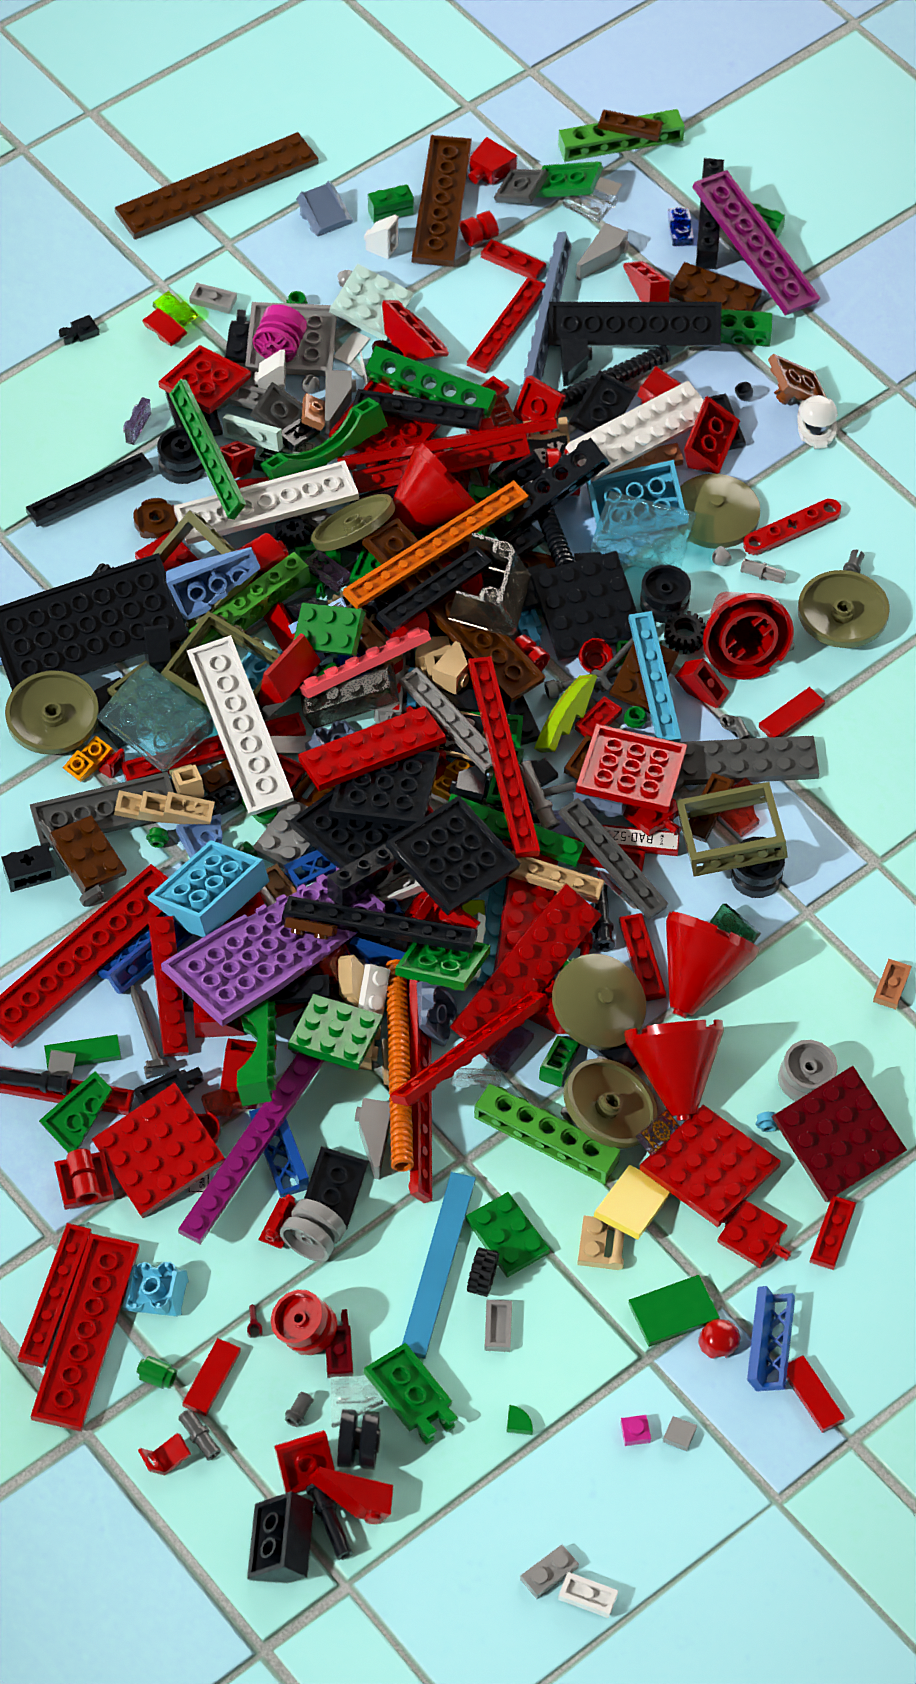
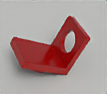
[138,1433,191,1476]

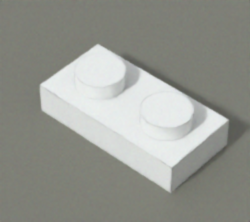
[358,964,390,1015]
[558,1572,618,1618]

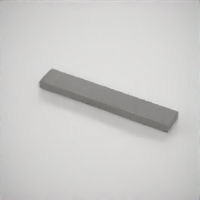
[399,667,493,775]

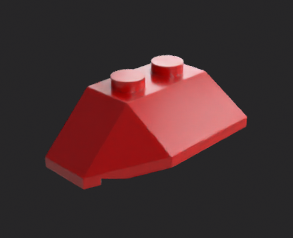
[382,300,449,361]

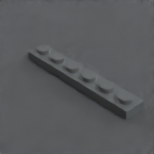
[559,798,668,920]

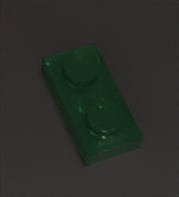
[709,903,761,944]

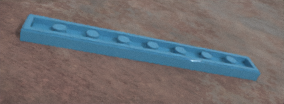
[402,1172,476,1359]

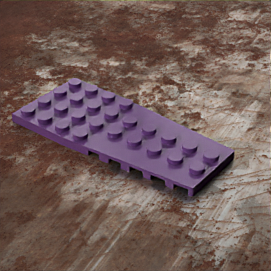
[161,867,385,1027]

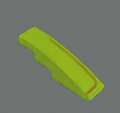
[534,674,598,753]

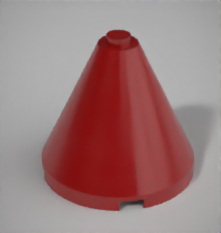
[384,443,477,534]
[703,592,794,680]
[666,911,760,1019]
[624,1019,724,1121]

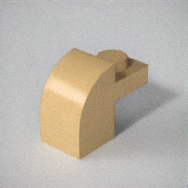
[415,635,451,682]
[169,764,204,799]

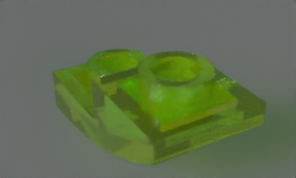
[152,290,199,328]

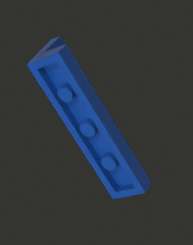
[284,850,336,887]
[97,914,192,994]
[349,936,409,993]
[249,1108,309,1198]
[747,1286,795,1391]

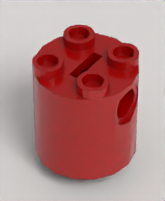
[236,533,289,588]

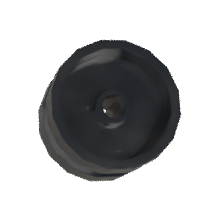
[157,427,205,484]
[640,565,691,623]
[731,836,785,898]
[337,1409,381,1470]

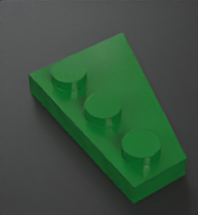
[39,1071,113,1153]

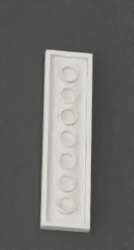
[565,381,704,482]
[174,461,359,545]
[187,635,294,817]

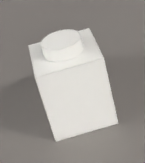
[364,215,398,259]
[254,350,286,391]

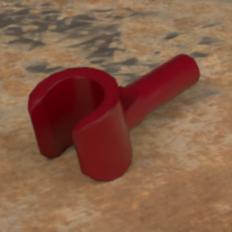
[247,1304,263,1338]

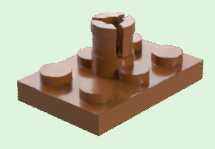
[768,354,827,405]

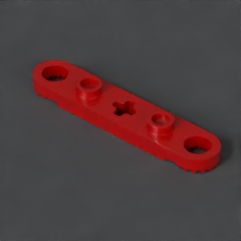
[743,498,841,555]

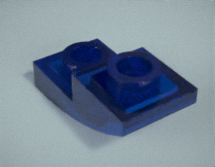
[668,207,694,246]

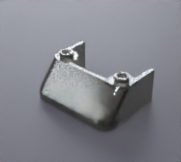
[448,533,530,636]

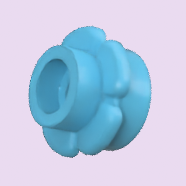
[755,1111,777,1132]

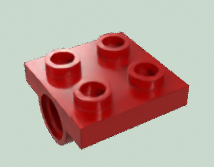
[54,1149,114,1210]

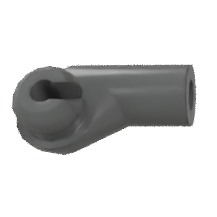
[720,714,751,739]

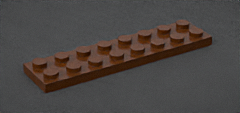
[412,135,472,267]

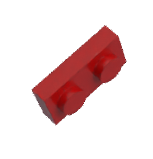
[574,696,622,737]

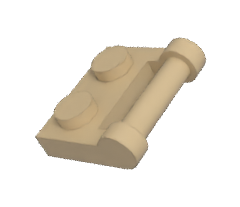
[577,1215,625,1270]

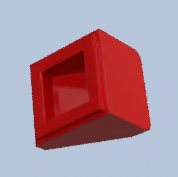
[98,748,125,778]

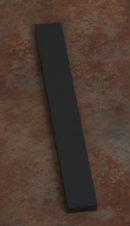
[283,896,478,953]

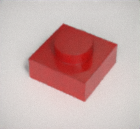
[481,375,509,404]

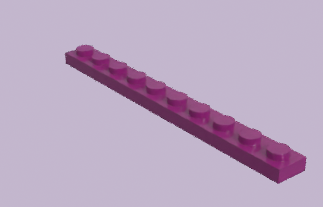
[178,1053,325,1245]

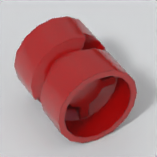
[460,211,499,247]
[513,634,550,672]

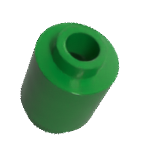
[136,1356,177,1389]

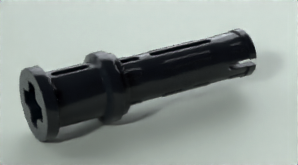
[592,884,615,952]
[0,1068,72,1096]
[306,1484,353,1560]

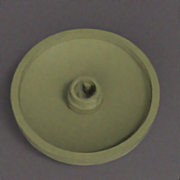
[676,474,760,549]
[311,494,396,551]
[798,570,889,648]
[5,671,99,755]
[552,954,646,1050]
[563,1058,658,1149]

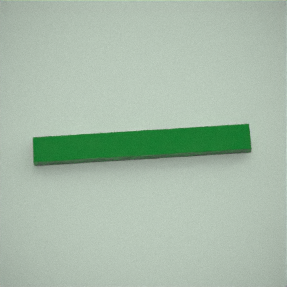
[169,379,247,520]

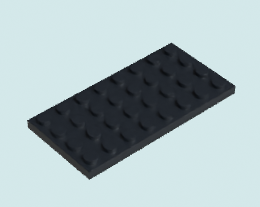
[0,553,189,691]

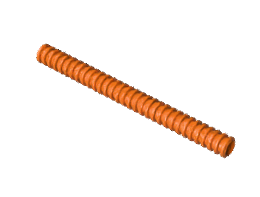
[385,959,414,1172]

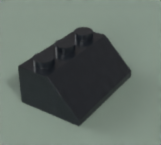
[247,1491,314,1583]

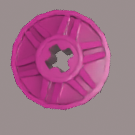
[253,304,307,363]

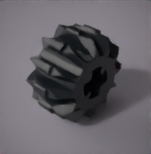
[274,515,312,551]

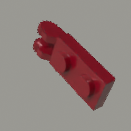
[326,1309,353,1378]

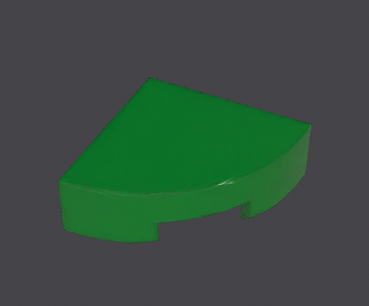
[506,1405,533,1435]

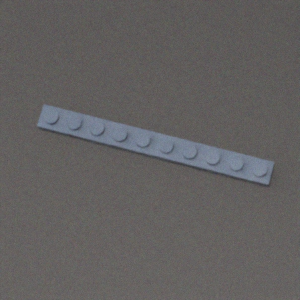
[520,231,572,392]

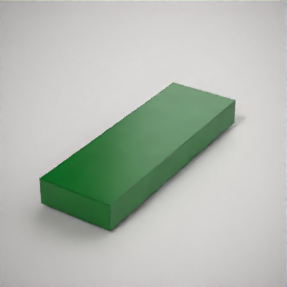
[44,1034,121,1069]

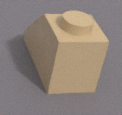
[432,641,470,695]
[338,955,365,1007]

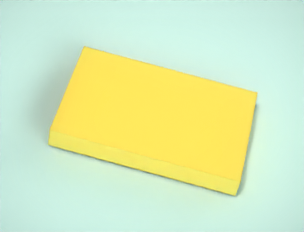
[594,1165,671,1240]

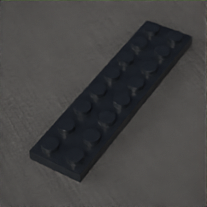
[548,302,722,346]

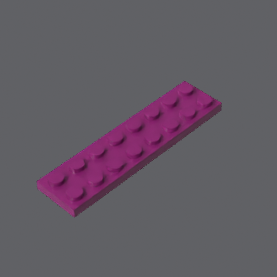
[692,170,820,316]

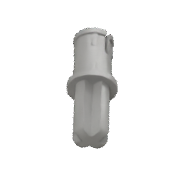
[740,558,786,583]

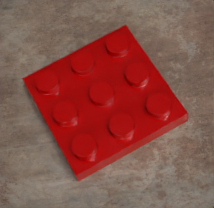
[158,345,251,414]

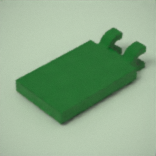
[363,1342,458,1445]

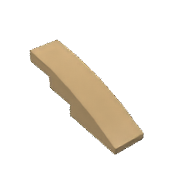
[114,790,215,824]

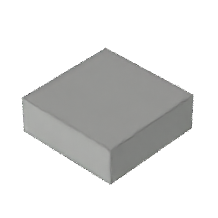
[48,1050,76,1076]
[663,1416,697,1451]

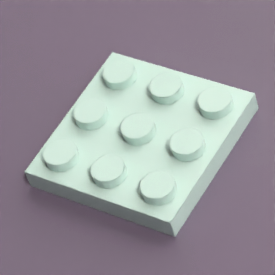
[329,263,414,341]

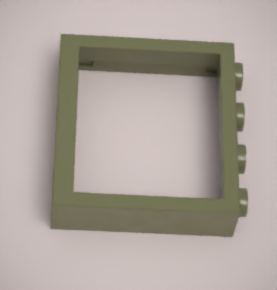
[152,510,258,629]
[160,611,281,713]
[676,782,788,877]

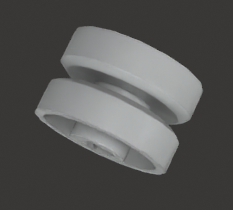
[777,1040,838,1101]
[280,1199,346,1262]

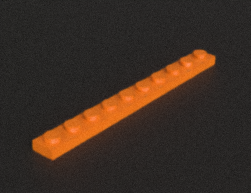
[342,481,528,609]

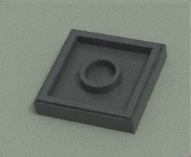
[494,169,549,203]
[250,382,302,430]

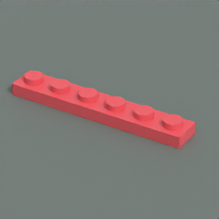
[298,627,431,699]

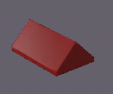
[684,396,740,474]
[258,633,321,707]

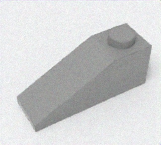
[576,223,629,280]
[325,370,356,435]
[355,1098,390,1179]

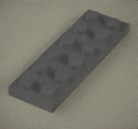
[678,736,819,786]
[30,772,174,847]

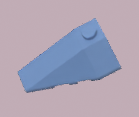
[166,547,261,621]

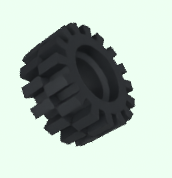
[664,611,706,654]
[467,1247,499,1297]

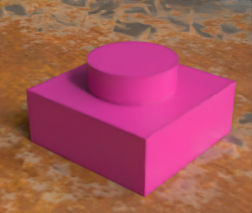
[620,1415,651,1446]

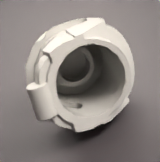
[797,395,838,449]

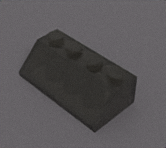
[301,662,400,729]

